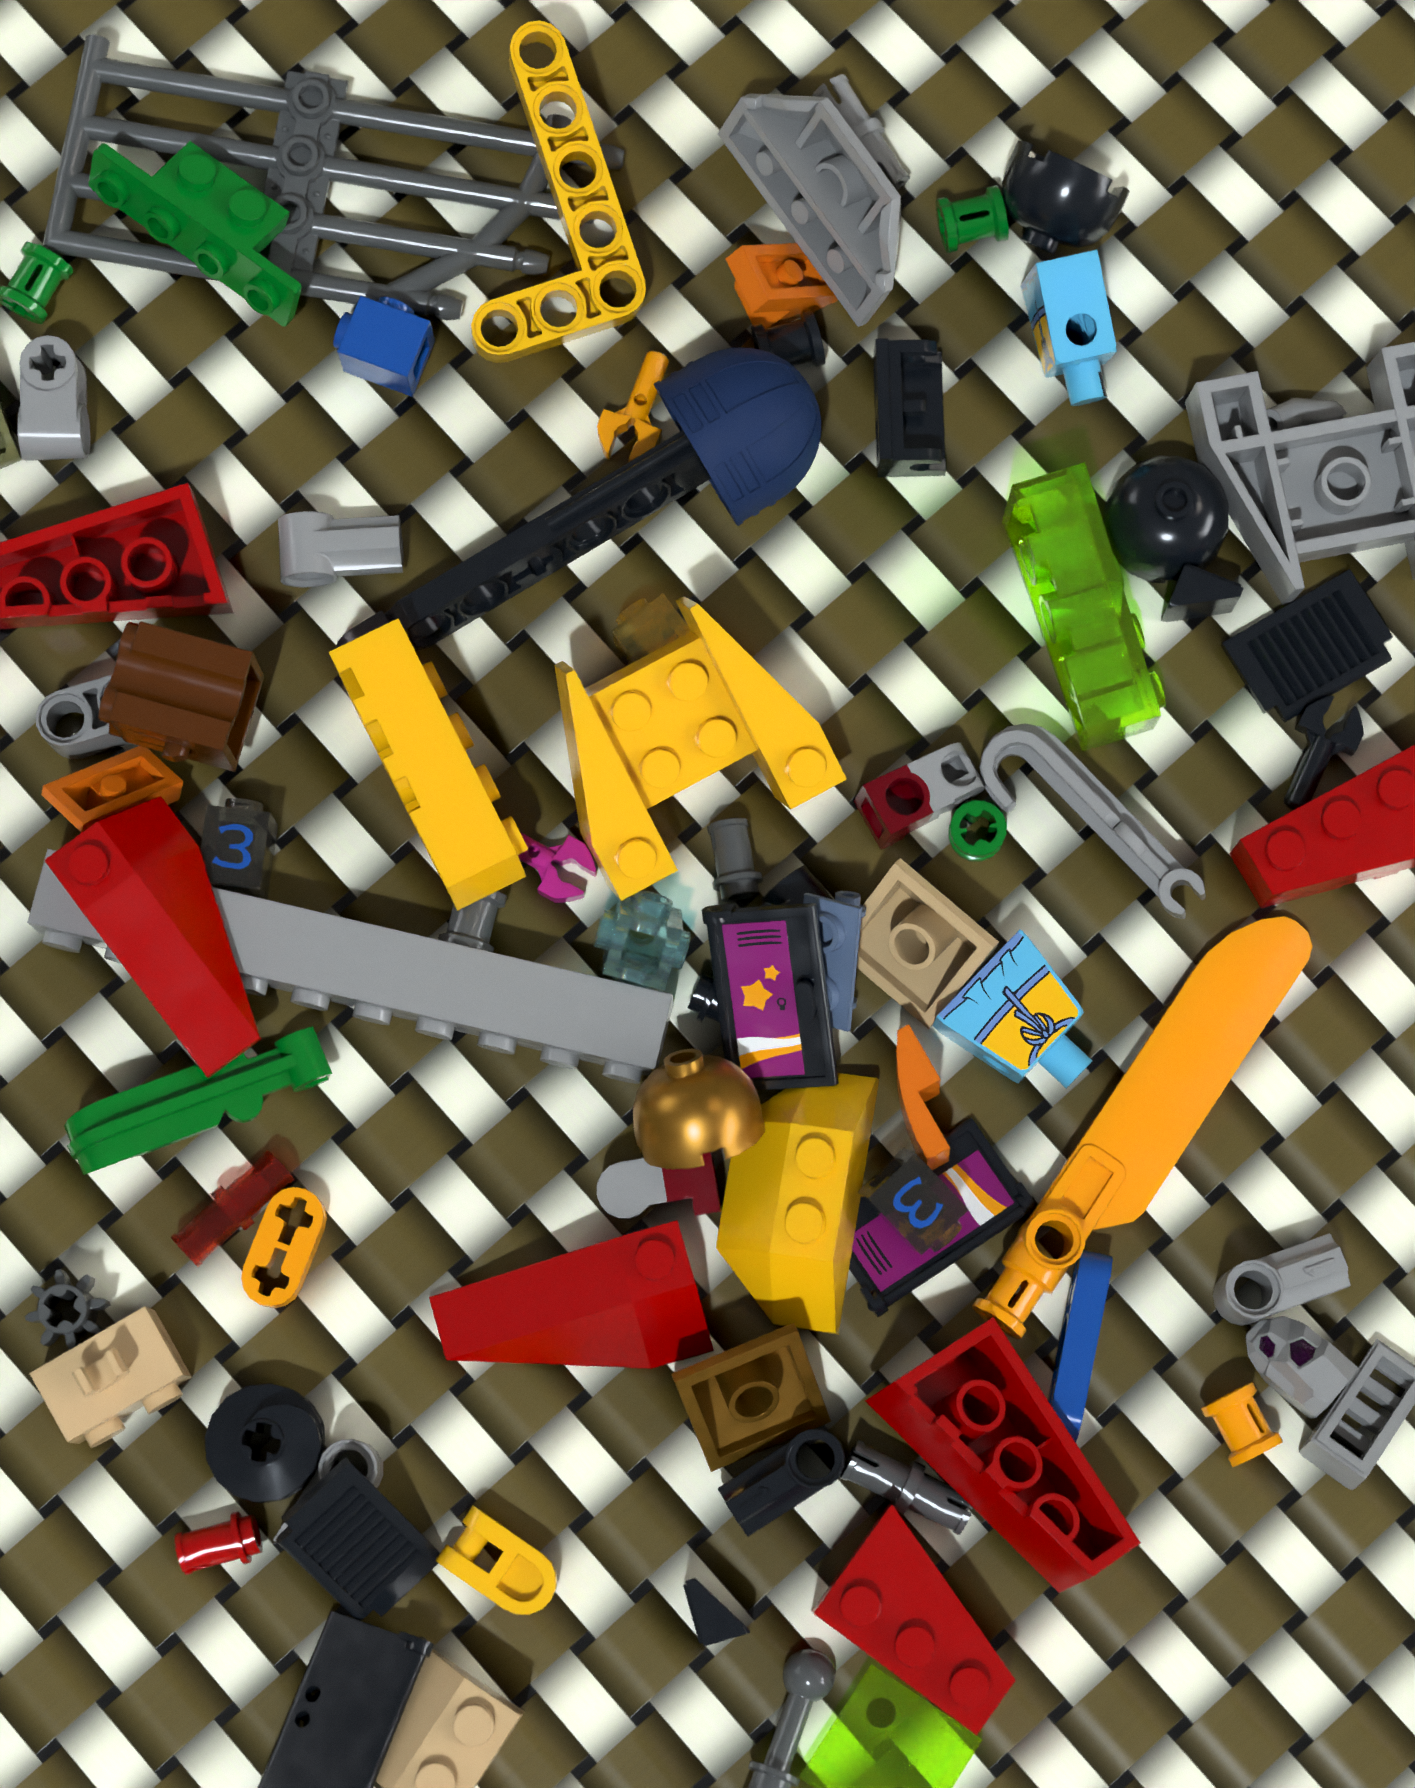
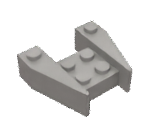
[1185,342,1415,605]

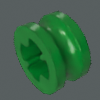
[948,800,1007,862]

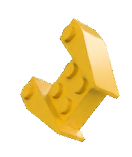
[554,596,847,901]

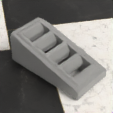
[1299,1339,1415,1490]

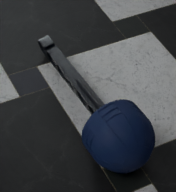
[336,348,821,651]

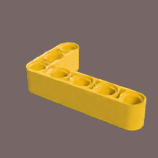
[471,20,646,363]

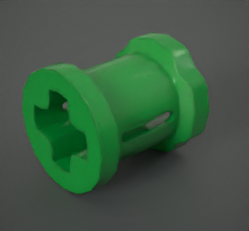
[935,186,1009,253]
[0,241,74,324]

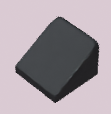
[1161,564,1244,622]
[683,1578,750,1646]

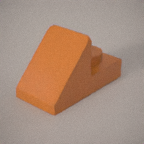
[726,243,838,328]
[41,746,183,833]

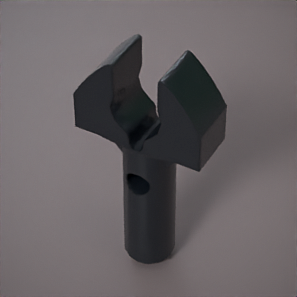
[1284,696,1364,810]

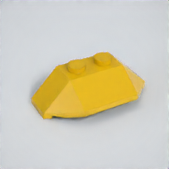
[716,1073,879,1335]

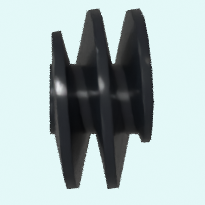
[205,1383,325,1503]

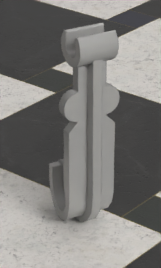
[980,723,1206,919]

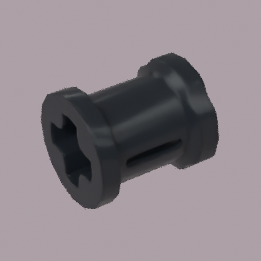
[751,310,825,367]

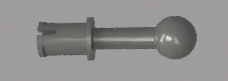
[748,1649,835,1788]

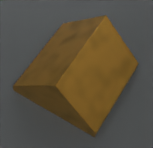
[672,1323,831,1472]

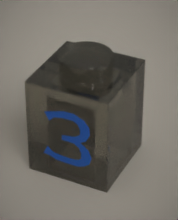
[201,798,278,899]
[858,1147,969,1255]

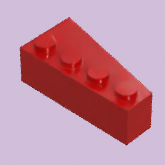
[1229,745,1415,908]
[865,1317,1141,1593]

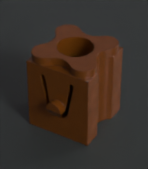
[99,621,265,772]

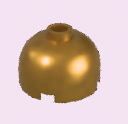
[633,1049,765,1169]

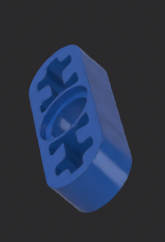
[1048,1250,1113,1442]

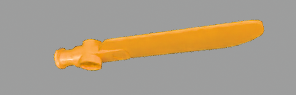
[972,916,1312,1340]

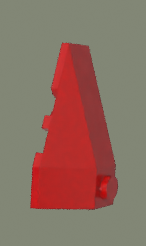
[44,796,261,1078]
[429,1220,714,1369]

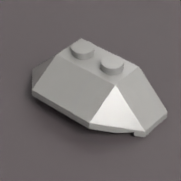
[718,94,901,327]

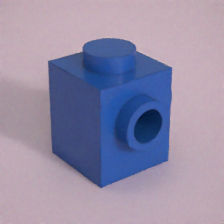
[333,295,435,397]

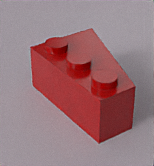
[811,1504,1016,1736]

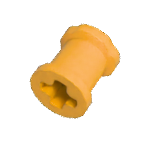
[1200,1382,1283,1467]

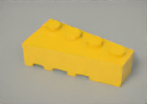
[329,618,528,911]

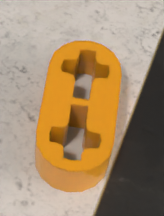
[241,1187,327,1308]

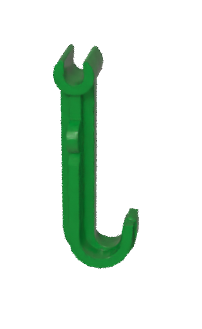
[64,1027,332,1175]

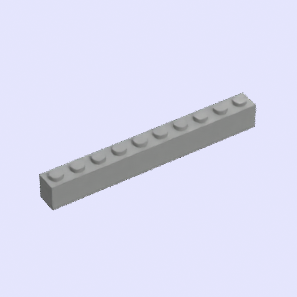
[27,849,673,1084]

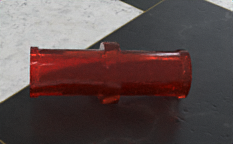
[170,1149,295,1268]

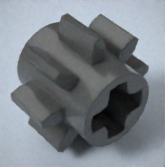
[25,1269,111,1350]

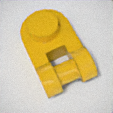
[435,1505,557,1615]

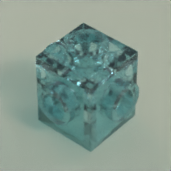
[594,891,691,990]

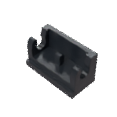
[873,338,946,478]

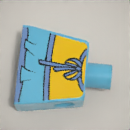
[1021,249,1117,406]
[932,929,1093,1089]

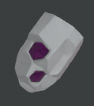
[1246,1316,1358,1419]

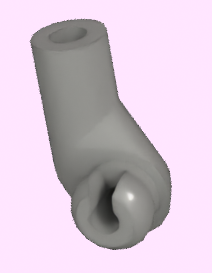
[1266,398,1347,432]

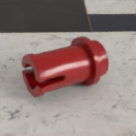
[174,1511,263,1575]

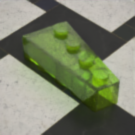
[1002,462,1166,752]

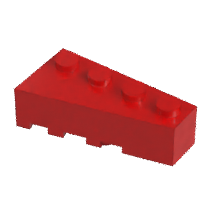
[0,483,234,629]

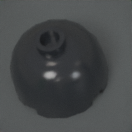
[1002,141,1130,254]
[1103,455,1229,583]

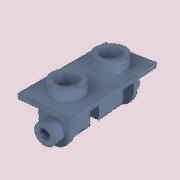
[800,891,866,1032]

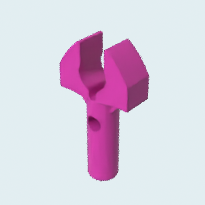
[518,832,597,903]

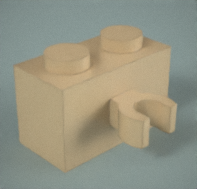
[29,1306,193,1448]

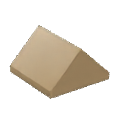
[857,858,999,1029]

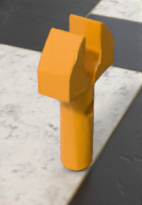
[597,351,669,462]

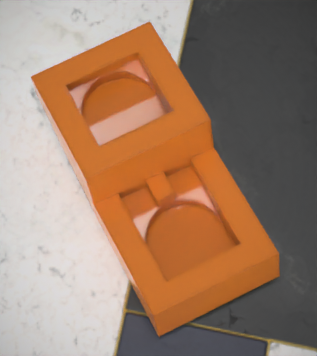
[896,1024,950,1173]

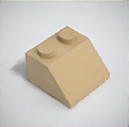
[376,1649,525,1788]

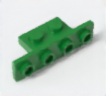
[88,141,302,327]

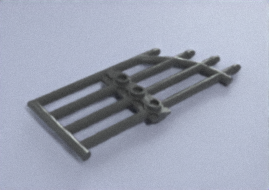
[42,34,625,320]

